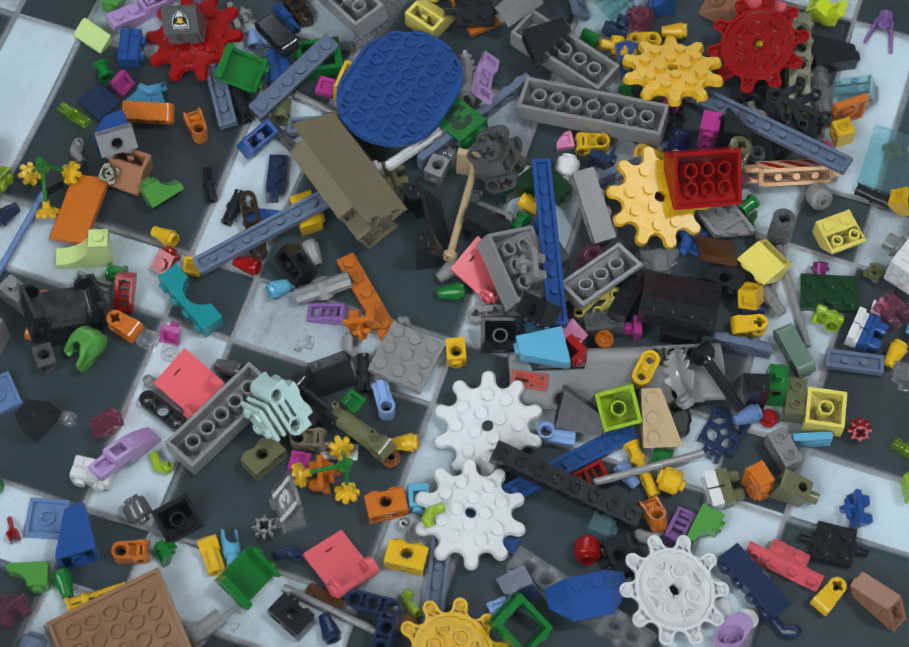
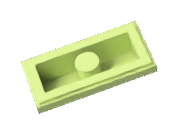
[74,17,113,54]

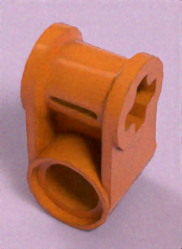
[182,107,209,144]
[107,310,145,343]
[637,494,668,533]
[111,539,151,565]

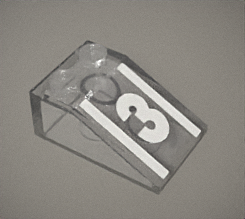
[269,470,306,534]

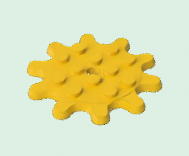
[622,36,724,107]
[606,146,710,250]
[400,598,509,647]

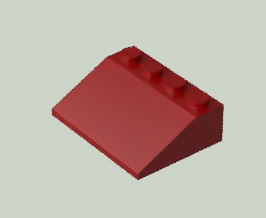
[663,146,742,210]

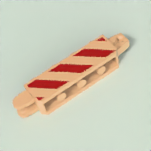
[742,159,846,187]

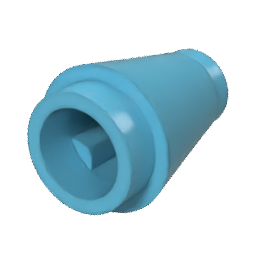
[265,279,295,299]

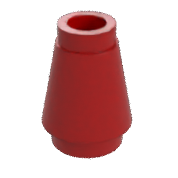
[232,256,262,276]

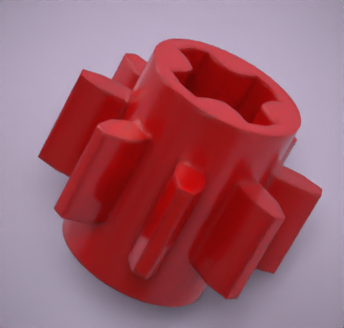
[847,416,873,442]

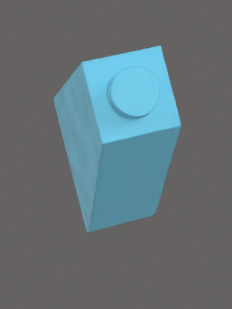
[513,326,571,369]

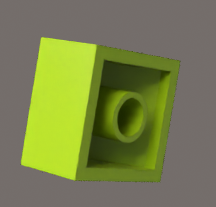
[594,382,642,432]

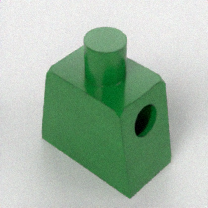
[766,364,789,407]

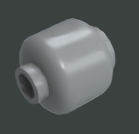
[805,183,833,210]

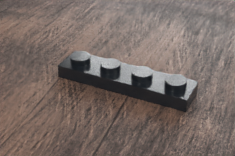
[606,269,647,323]

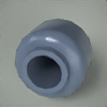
[19,631,48,647]

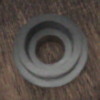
[748,145,766,163]

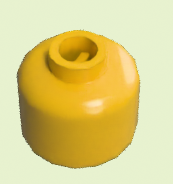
[655,466,686,495]

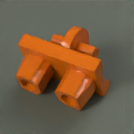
[343,307,382,340]
[308,454,341,495]

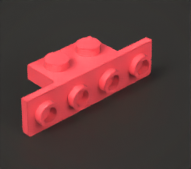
[746,538,825,592]

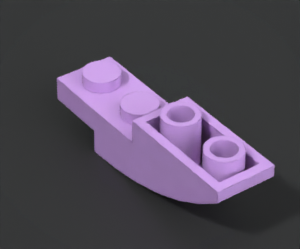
[105,0,176,31]
[88,427,162,482]

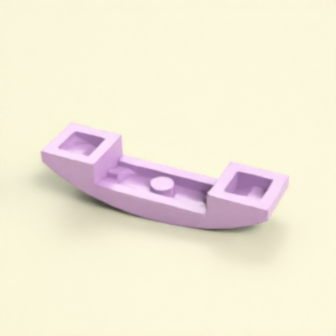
[472,51,500,105]

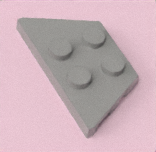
[695,205,756,238]

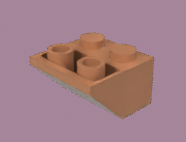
[108,144,154,196]

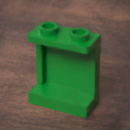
[214,42,271,95]

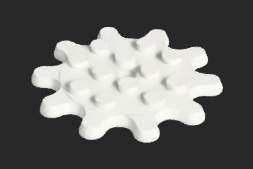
[434,371,542,476]
[415,459,526,570]
[619,535,730,645]

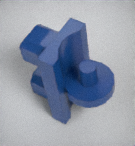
[839,489,873,530]

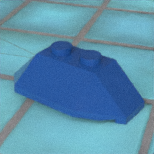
[544,570,626,622]

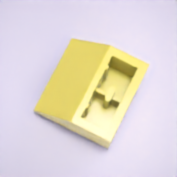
[405,0,455,38]
[812,210,866,254]
[737,239,793,285]

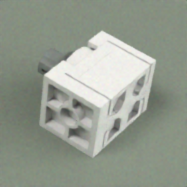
[881,233,909,295]

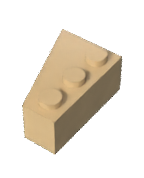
[638,387,683,448]

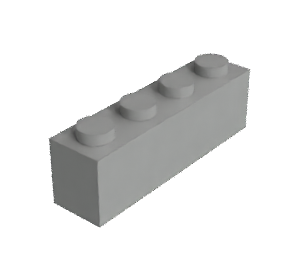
[570,167,618,247]

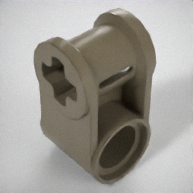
[289,428,327,452]

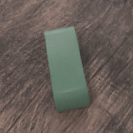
[773,323,816,378]

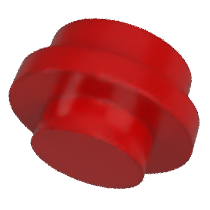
[759,409,778,428]

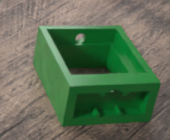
[293,36,343,81]
[487,593,553,647]

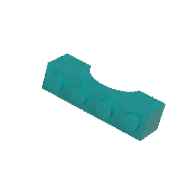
[158,264,224,338]

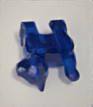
[663,127,691,151]

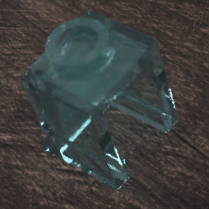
[586,510,619,540]

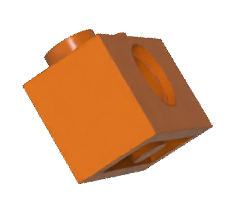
[364,487,409,524]

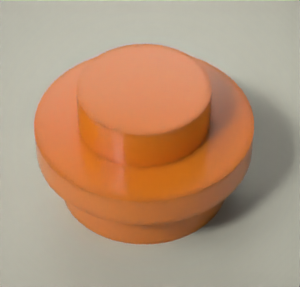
[594,330,614,348]

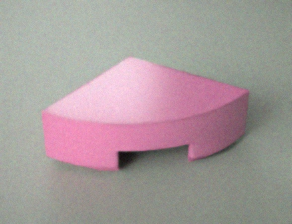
[556,130,575,152]

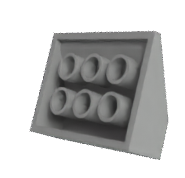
[476,225,545,312]

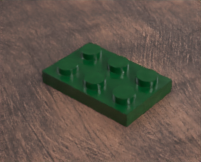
[799,273,858,314]

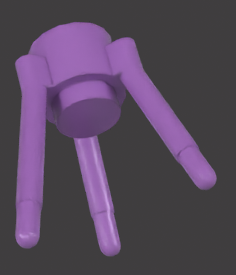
[863,10,894,54]

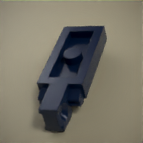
[266,154,288,203]

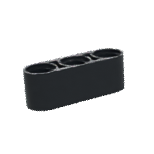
[254,13,300,58]

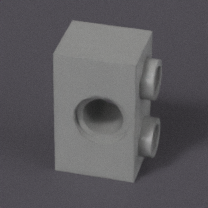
[94,123,138,159]
[763,426,803,472]

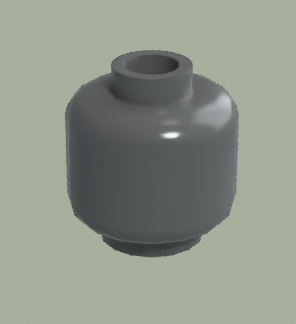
[122,494,152,525]

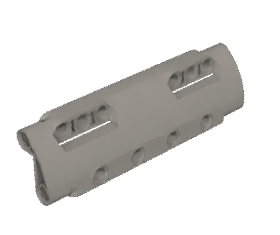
[508,343,726,409]

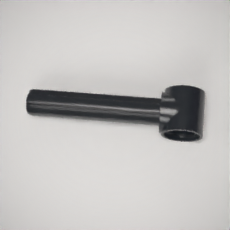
[690,342,745,412]

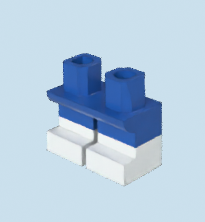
[844,306,889,352]

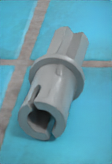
[764,284,786,317]

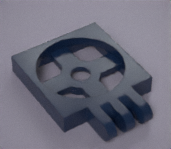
[697,406,751,464]

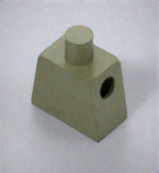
[769,468,820,507]

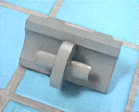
[227,1,252,36]
[515,246,547,286]

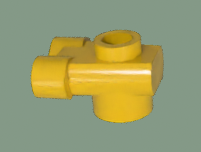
[597,35,625,55]

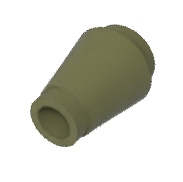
[273,97,292,124]

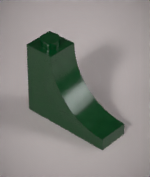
[501,158,573,206]

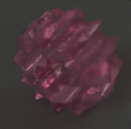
[625,3,655,32]
[577,242,606,268]
[89,408,124,439]

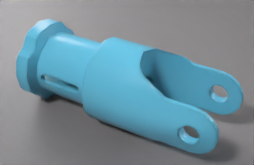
[220,529,241,566]

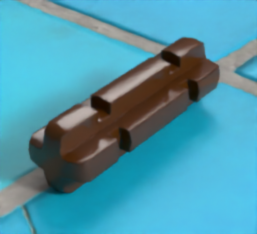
[306,583,345,608]

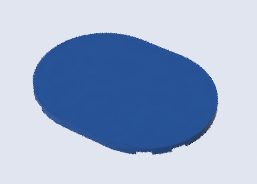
[336,30,463,147]

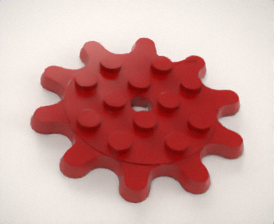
[145,0,244,82]
[707,0,810,93]

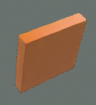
[828,93,869,127]

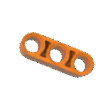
[122,101,175,125]

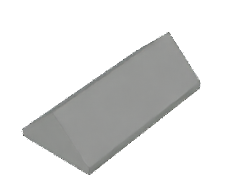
[563,242,643,308]

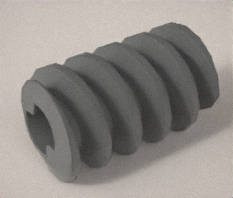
[767,208,796,246]

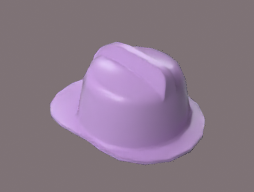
[712,613,753,647]

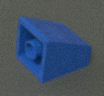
[55,503,102,570]

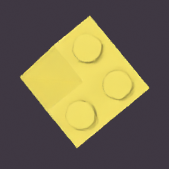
[801,386,847,437]

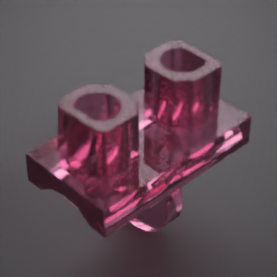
[0,593,32,630]

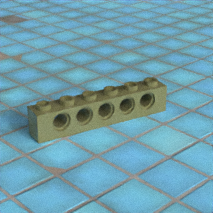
[783,12,814,119]

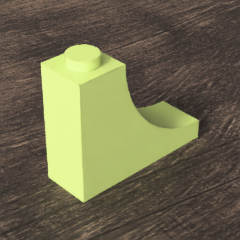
[56,229,114,269]

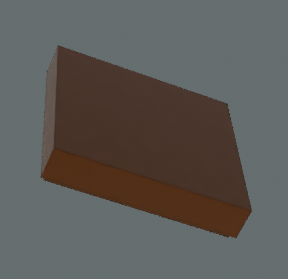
[695,235,738,267]

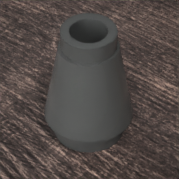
[214,359,245,378]

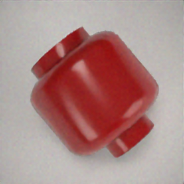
[574,534,600,566]

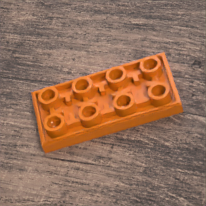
[50,175,109,245]

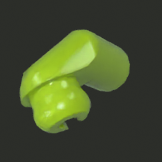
[149,451,174,475]
[400,588,422,618]

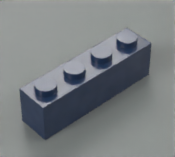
[717,542,792,624]

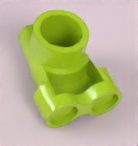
[810,304,844,332]

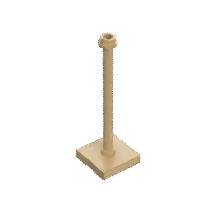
[443,148,481,262]

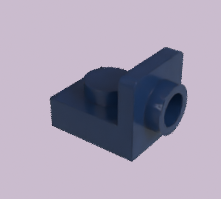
[588,147,618,170]

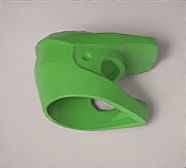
[63,325,108,372]

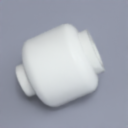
[554,153,580,182]

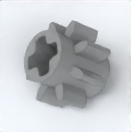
[252,515,278,542]

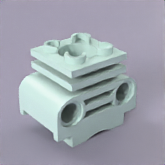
[240,372,313,442]

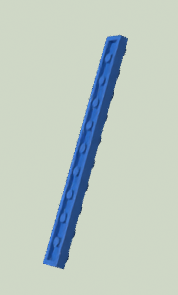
[531,159,568,328]
[465,425,639,518]

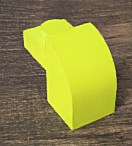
[804,0,849,27]

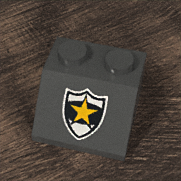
[161,4,207,45]

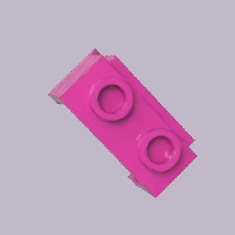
[696,109,722,149]

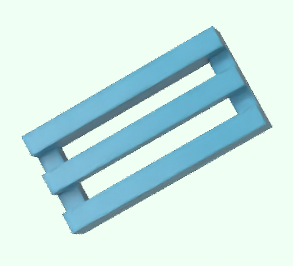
[791,431,833,448]

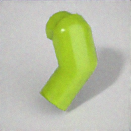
[421,502,446,528]

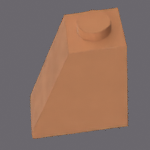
[850,572,907,632]

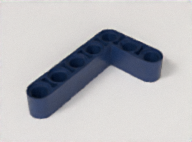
[345,589,406,647]

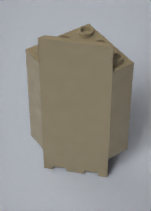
[289,112,407,250]

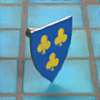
[608,41,641,79]

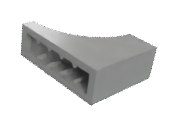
[494,0,544,27]

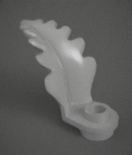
[459,50,477,107]
[662,348,696,410]

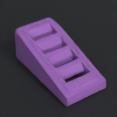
[307,303,349,325]
[662,506,697,548]

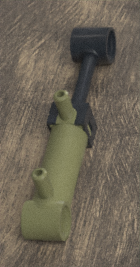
[289,371,396,462]

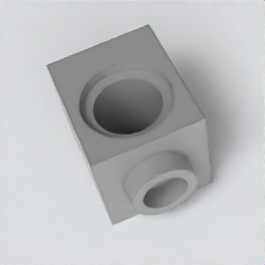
[424,153,450,186]

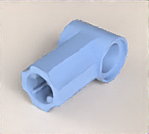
[247,27,271,51]
[372,380,396,421]
[537,422,576,447]

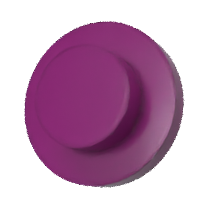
[811,261,830,275]

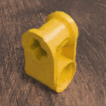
[575,132,610,156]
[730,314,768,338]
[809,577,847,617]

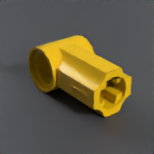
[197,534,225,576]

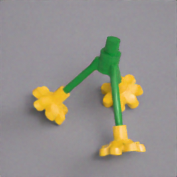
[17,157,82,218]
[291,435,360,504]

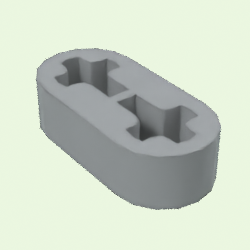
[468,304,504,326]

